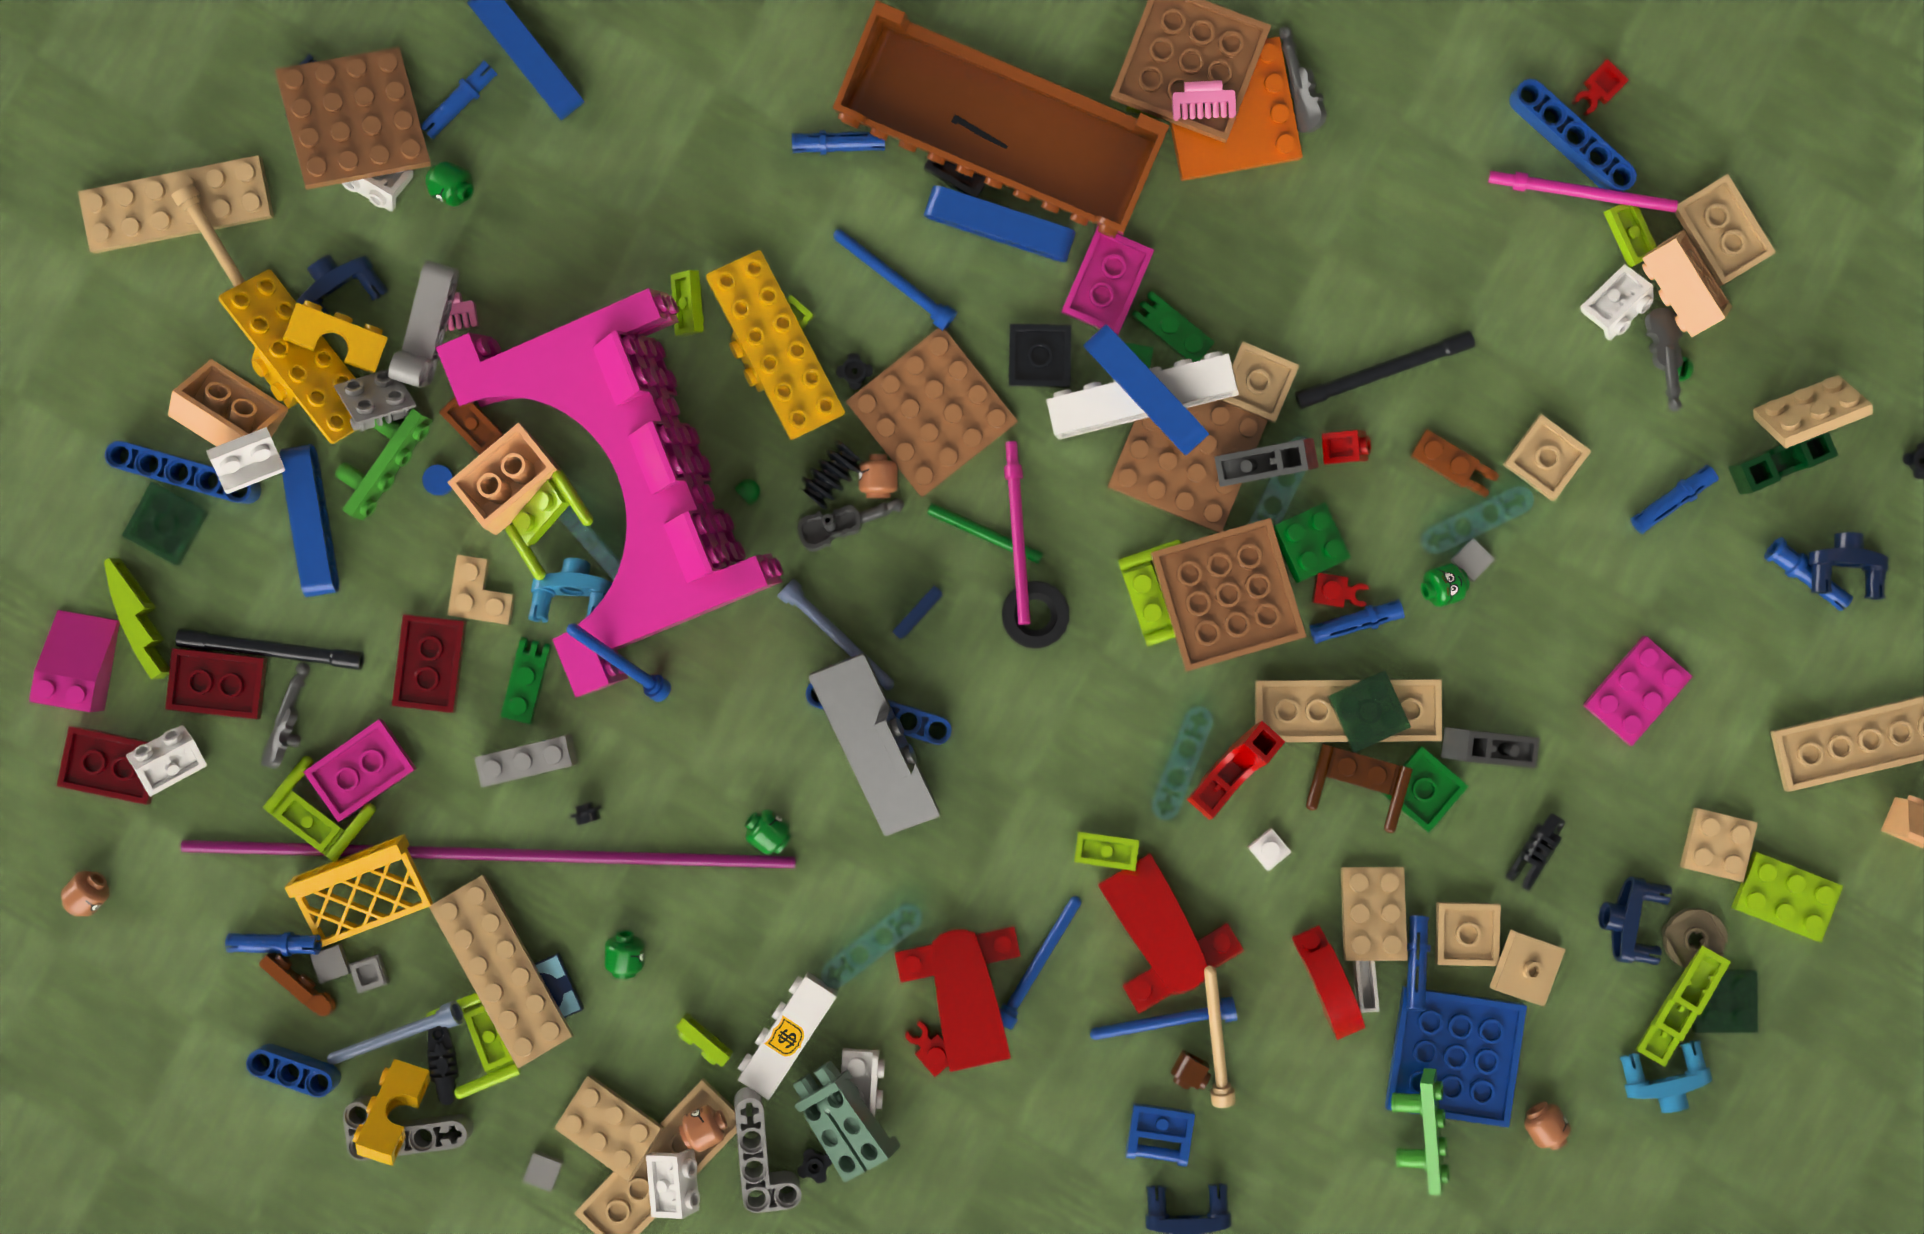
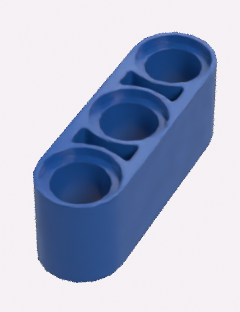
[246,1044,341,1098]

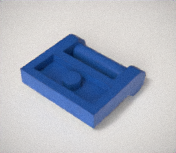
[1125,1103,1195,1167]

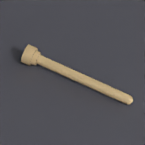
[171,184,245,287]
[1204,966,1236,1108]

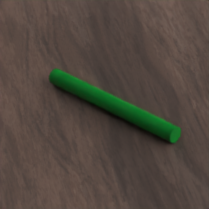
[927,503,1043,564]

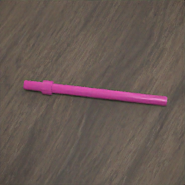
[1488,171,1678,213]
[1004,441,1031,625]

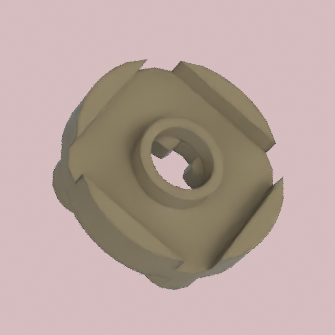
[1661,908,1728,968]

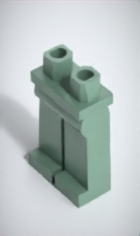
[793,1061,901,1183]

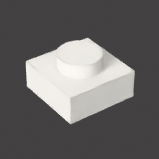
[1247,827,1292,872]

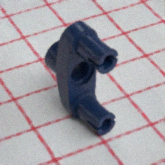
[296,254,389,336]
[1809,532,1889,600]
[1598,876,1672,966]
[1145,1183,1232,1234]

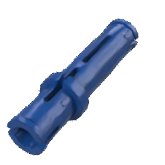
[420,60,498,140]
[792,130,885,155]
[1630,464,1719,534]
[1309,599,1405,644]
[1406,915,1431,1011]
[225,932,322,956]

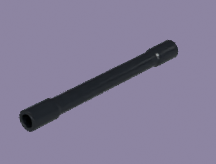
[1294,330,1475,409]
[175,628,364,670]

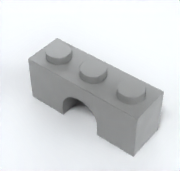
[474,734,579,788]

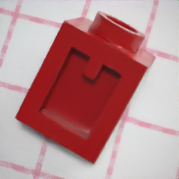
[1321,430,1372,465]

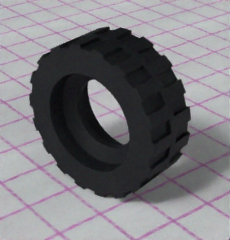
[1002,581,1070,649]

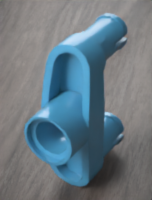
[528,558,612,623]
[1620,1040,1713,1113]

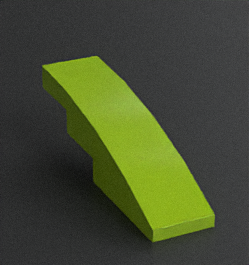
[104,558,170,680]
[1635,945,1731,1067]

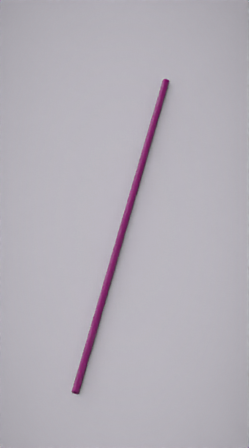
[181,840,796,869]

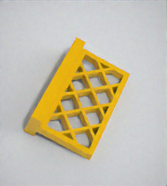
[284,834,433,948]

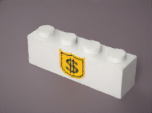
[737,972,839,1100]

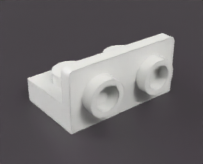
[342,170,413,212]
[1580,264,1654,341]
[206,427,285,494]
[126,725,207,797]
[841,1048,885,1117]
[646,1149,700,1219]

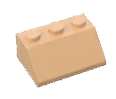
[1642,229,1732,338]
[168,359,288,446]
[448,422,561,535]
[1881,795,1924,849]

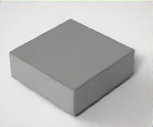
[1450,538,1495,582]
[310,943,351,984]
[348,954,390,994]
[522,1150,564,1192]

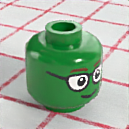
[425,161,474,207]
[1420,563,1470,607]
[744,809,792,855]
[604,930,645,979]

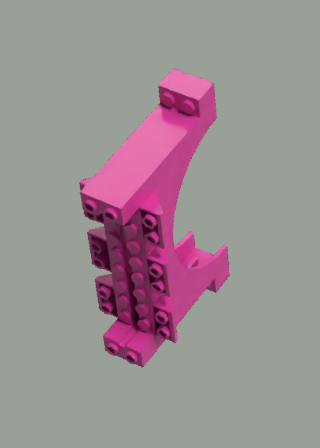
[436,288,783,697]

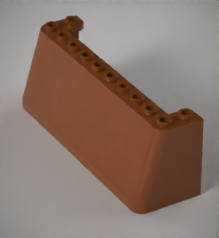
[833,0,1170,239]

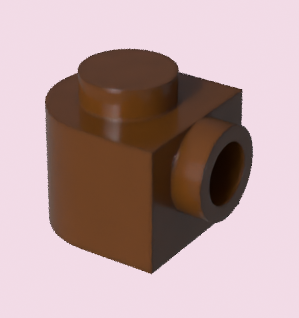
[1170,1050,1211,1090]

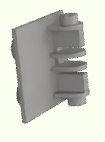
[334,369,416,432]

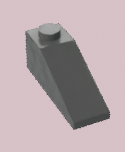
[1214,438,1319,487]
[1441,727,1540,768]

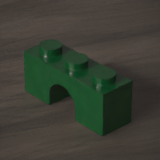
[1728,432,1839,495]

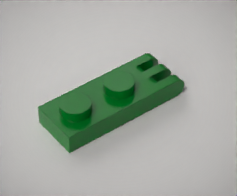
[1131,291,1215,362]
[500,637,552,725]

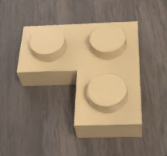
[447,555,515,625]

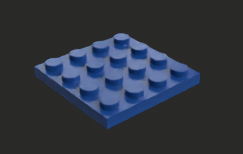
[1385,986,1527,1128]

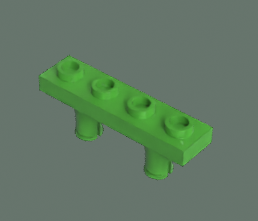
[335,408,433,521]
[1391,1068,1450,1195]

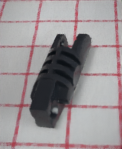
[1506,813,1566,891]
[427,1026,459,1106]

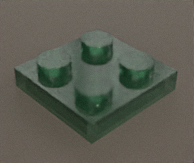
[121,482,209,566]
[1327,670,1411,753]
[1692,969,1758,1033]

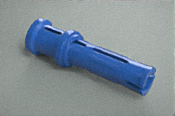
[1764,537,1853,611]

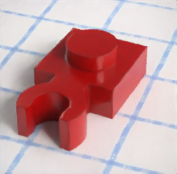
[1571,59,1629,116]
[1311,573,1369,608]
[905,1019,948,1077]

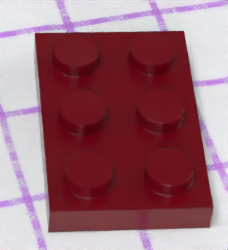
[392,614,467,713]
[165,648,268,720]
[56,725,153,805]

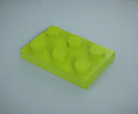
[1731,851,1843,943]

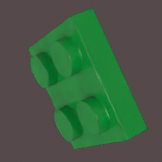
[1273,502,1351,583]
[1380,746,1469,833]

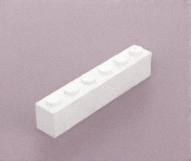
[1046,351,1239,440]

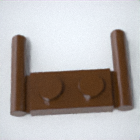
[1306,744,1413,833]

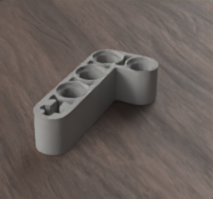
[388,260,459,388]
[734,1087,802,1213]
[343,1095,474,1161]

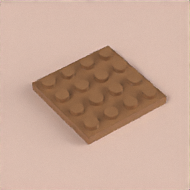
[1110,0,1272,143]
[275,47,430,190]
[845,328,1018,498]
[1107,400,1268,533]
[1150,518,1306,672]

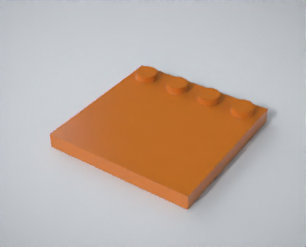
[1170,36,1303,181]

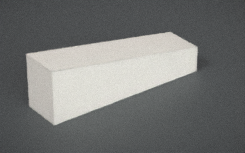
[1353,961,1380,1013]

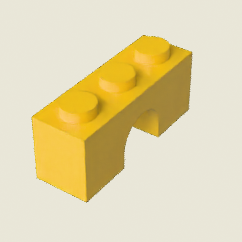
[283,300,388,374]
[353,1059,430,1166]

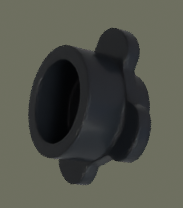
[836,353,873,390]
[1902,442,1924,479]
[569,802,602,826]
[797,1148,832,1184]

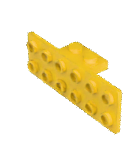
[706,250,845,440]
[218,269,356,444]

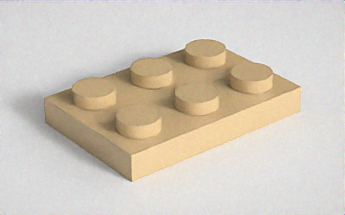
[1675,174,1776,287]
[1753,375,1873,448]
[1341,867,1408,961]
[554,1075,665,1181]

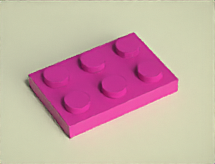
[1061,226,1154,335]
[1583,636,1693,746]
[303,719,417,822]

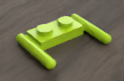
[505,470,594,580]
[1117,539,1183,647]
[262,756,376,862]
[426,992,521,1099]

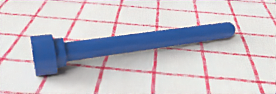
[833,229,958,331]
[567,623,671,702]
[999,896,1081,1030]
[1090,996,1238,1040]

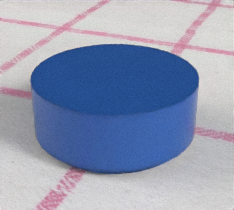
[422,464,455,496]

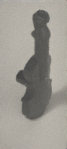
[1279,26,1327,133]
[1645,308,1683,412]
[798,498,904,552]
[261,662,310,769]

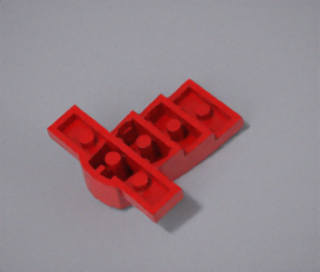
[1098,853,1244,1014]
[894,926,1021,1072]

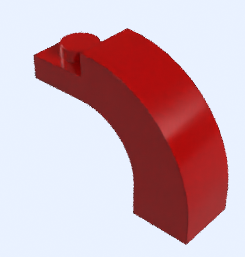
[1186,721,1286,820]
[1291,925,1365,1040]

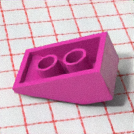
[29,610,120,712]

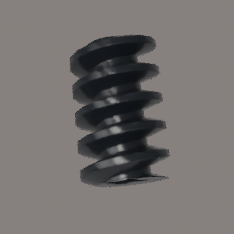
[799,440,864,510]

